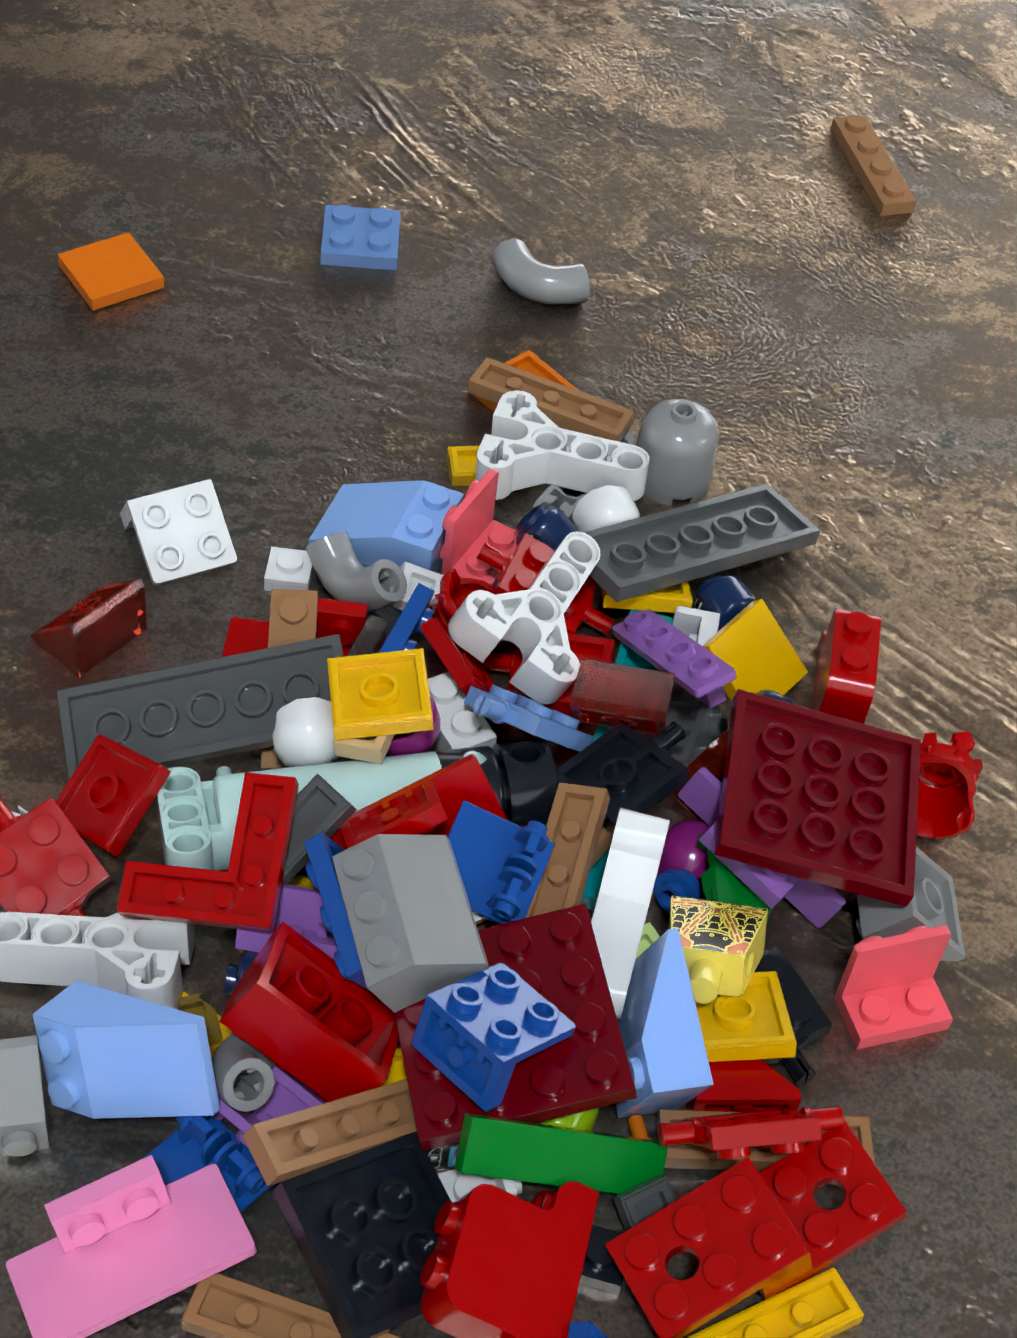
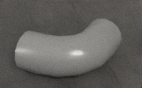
[491,239,590,304]
[306,532,407,612]
[212,1033,277,1112]

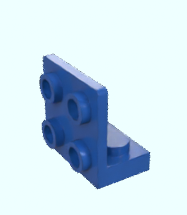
[411,963,575,1112]

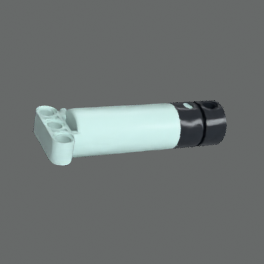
[156,739,558,872]

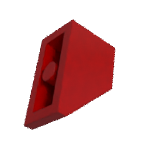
[685,1059,801,1112]

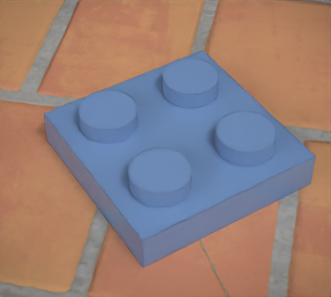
[320,205,400,271]

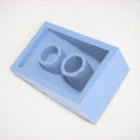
[308,480,464,573]
[615,928,714,1118]
[32,980,220,1119]

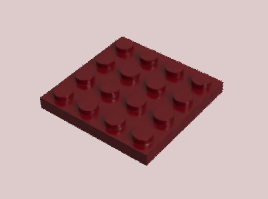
[714,689,921,907]
[394,903,637,1151]

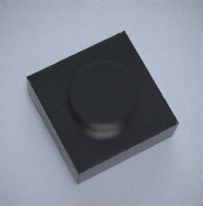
[579,1225,623,1296]

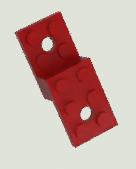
[605,1120,907,1338]

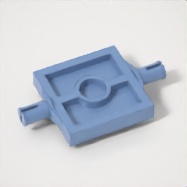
[464,684,593,752]

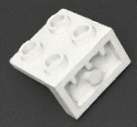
[120,479,237,585]

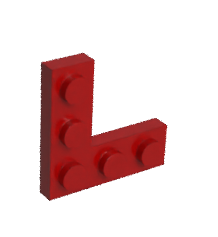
[116,772,299,933]

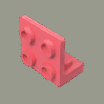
[439,469,519,587]
[834,925,953,1050]

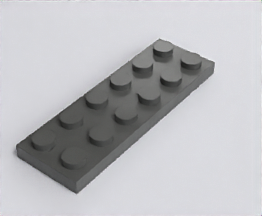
[583,483,820,602]
[57,634,344,779]

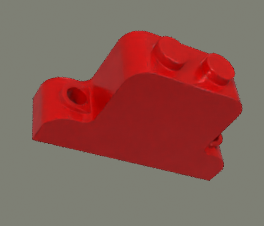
[811,608,881,724]
[420,1181,599,1338]

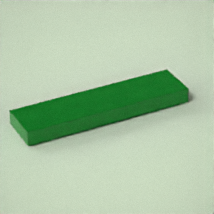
[454,1113,668,1194]

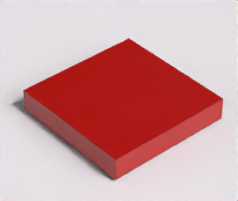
[420,617,507,727]
[55,734,171,857]

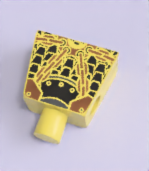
[669,896,768,1004]

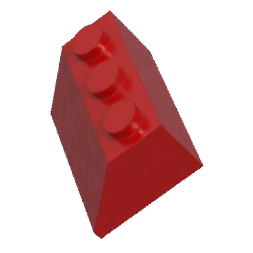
[219,922,399,1102]

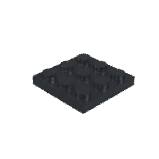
[272,1132,451,1338]

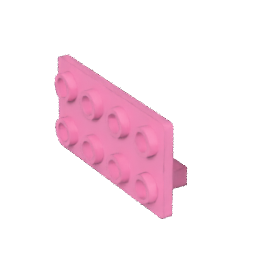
[6,1155,257,1338]

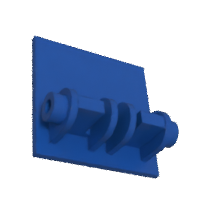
[448,800,555,924]
[144,1116,274,1214]

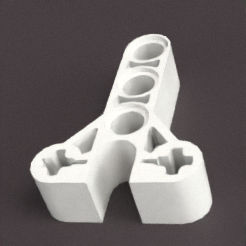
[475,390,650,501]
[448,531,601,704]
[591,808,670,1020]
[0,912,196,1009]

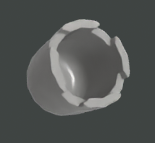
[636,398,719,505]

